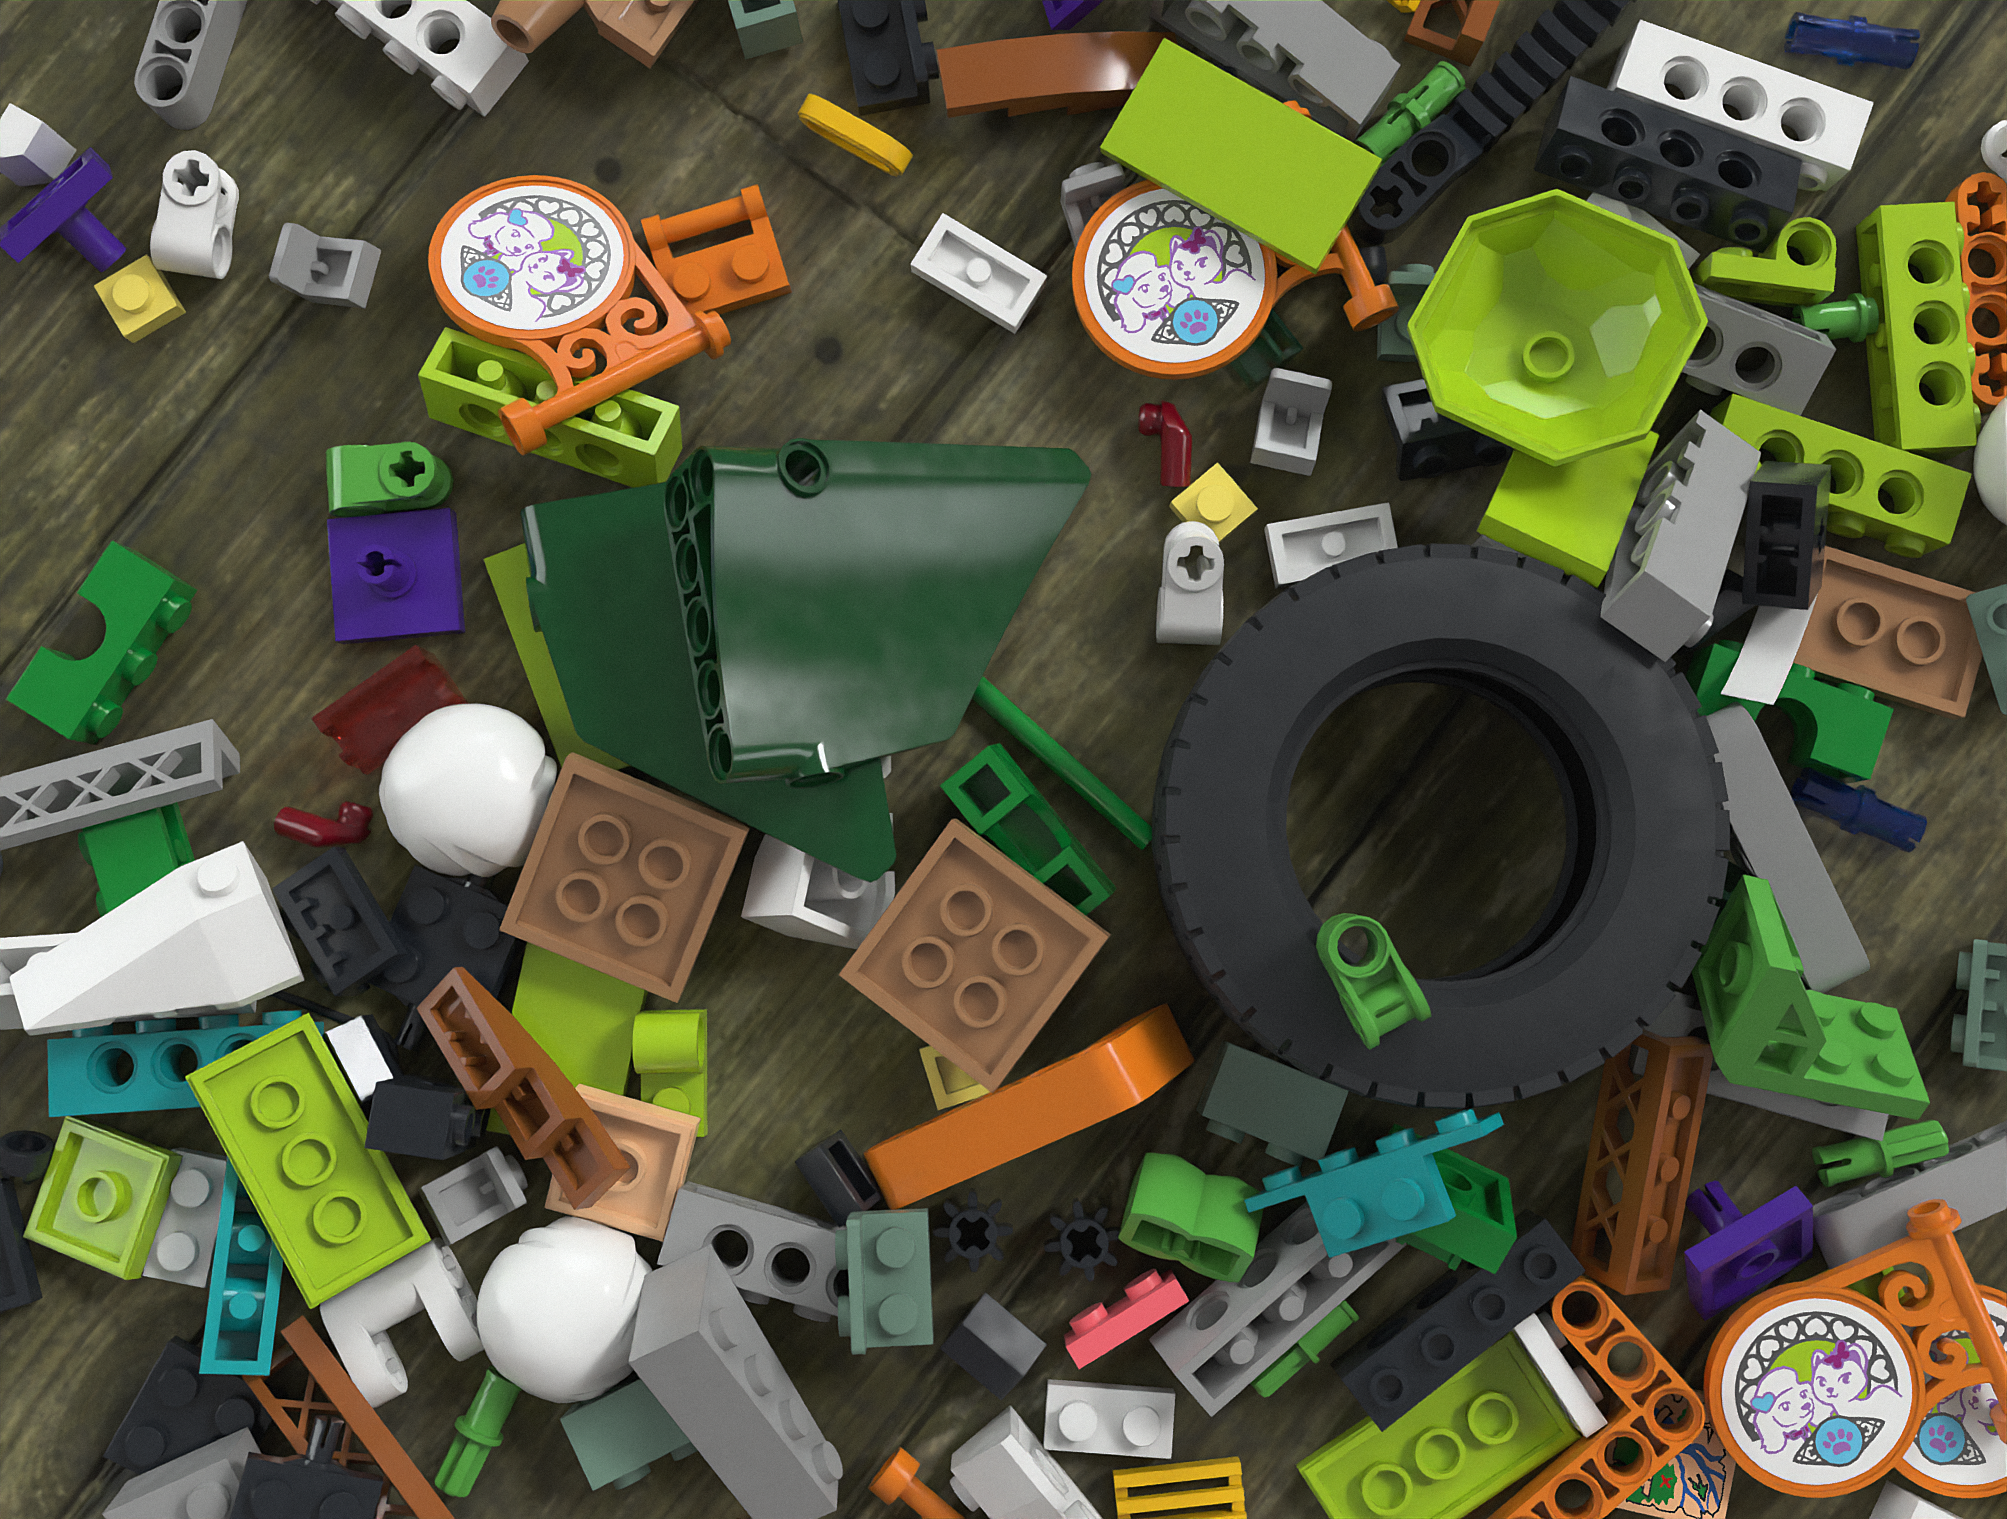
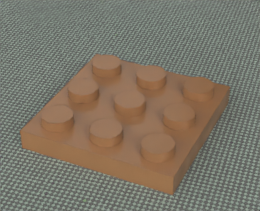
[499,752,751,1003]
[839,819,1111,1093]

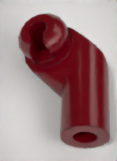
[1138,400,1192,487]
[274,801,374,848]

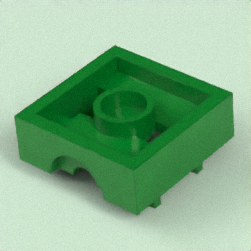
[1388,1123,1517,1274]

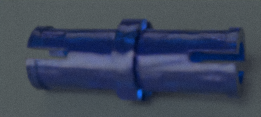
[1784,12,1920,70]
[1790,767,1927,853]

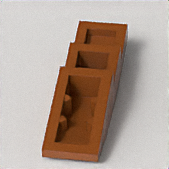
[936,31,1177,118]
[417,967,631,1210]

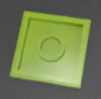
[23,1115,183,1280]

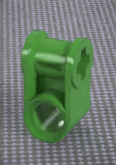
[325,442,454,518]
[1316,913,1432,1050]

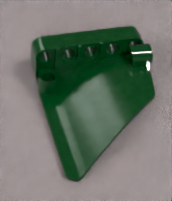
[663,438,1092,789]
[520,475,897,883]

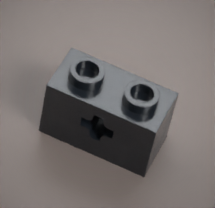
[1741,461,1832,610]
[364,1073,491,1160]

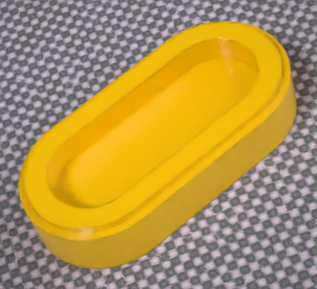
[798,94,913,177]

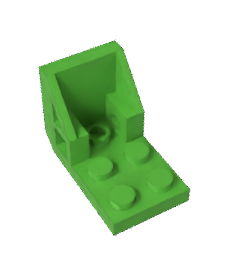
[1692,875,1930,1120]

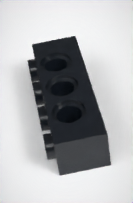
[1534,76,1802,253]
[1330,1209,1586,1432]

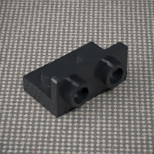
[837,0,939,116]
[1381,379,1515,481]
[272,846,408,996]

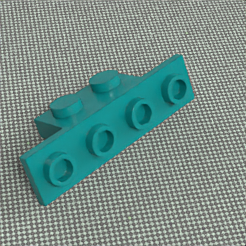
[1244,1108,1504,1258]

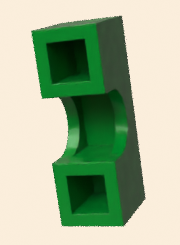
[6,540,198,745]
[1685,640,1894,784]
[940,743,1117,915]

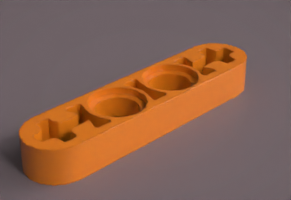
[1945,172,2007,413]

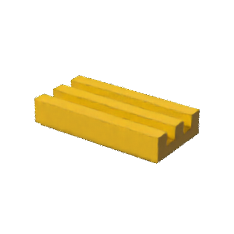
[1112,1456,1247,1519]

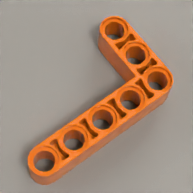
[863,1003,1195,1210]
[1487,1275,1706,1519]

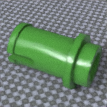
[1791,293,1879,343]

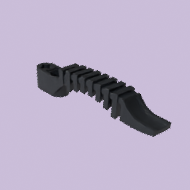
[1352,0,1638,245]

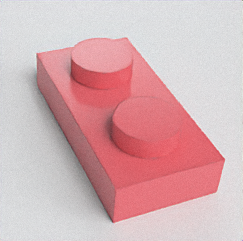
[1064,1269,1189,1369]

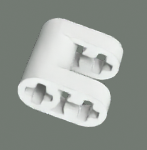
[320,1238,484,1408]

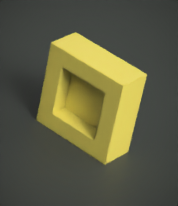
[94,254,186,343]
[1169,462,1258,543]
[919,1045,990,1110]

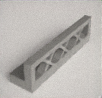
[0,719,240,851]

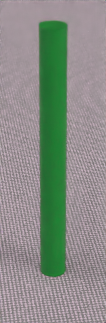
[971,676,1152,851]

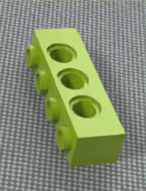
[1856,202,1981,460]
[418,327,683,488]
[1710,394,1972,558]

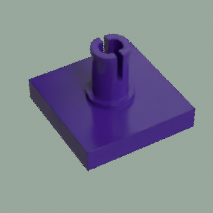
[0,147,126,273]
[327,508,465,644]
[1684,1181,1813,1321]

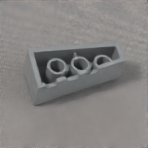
[628,1244,843,1519]

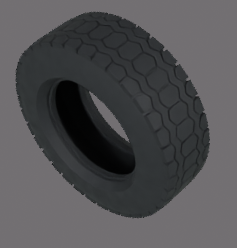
[1152,544,1730,1109]

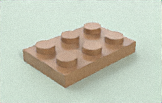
[1793,546,1983,720]

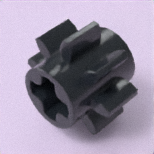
[933,1188,1013,1272]
[1044,1198,1120,1282]

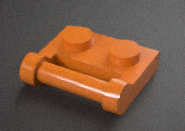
[641,184,792,315]

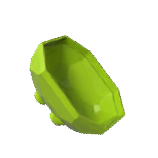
[1407,189,1708,467]

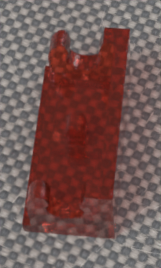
[311,645,468,775]

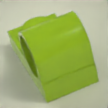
[1692,217,1837,308]
[632,1009,708,1137]

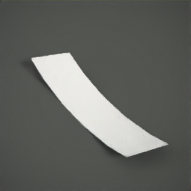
[1721,594,1818,705]

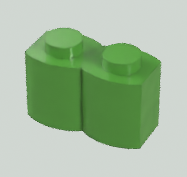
[1118,1153,1263,1282]

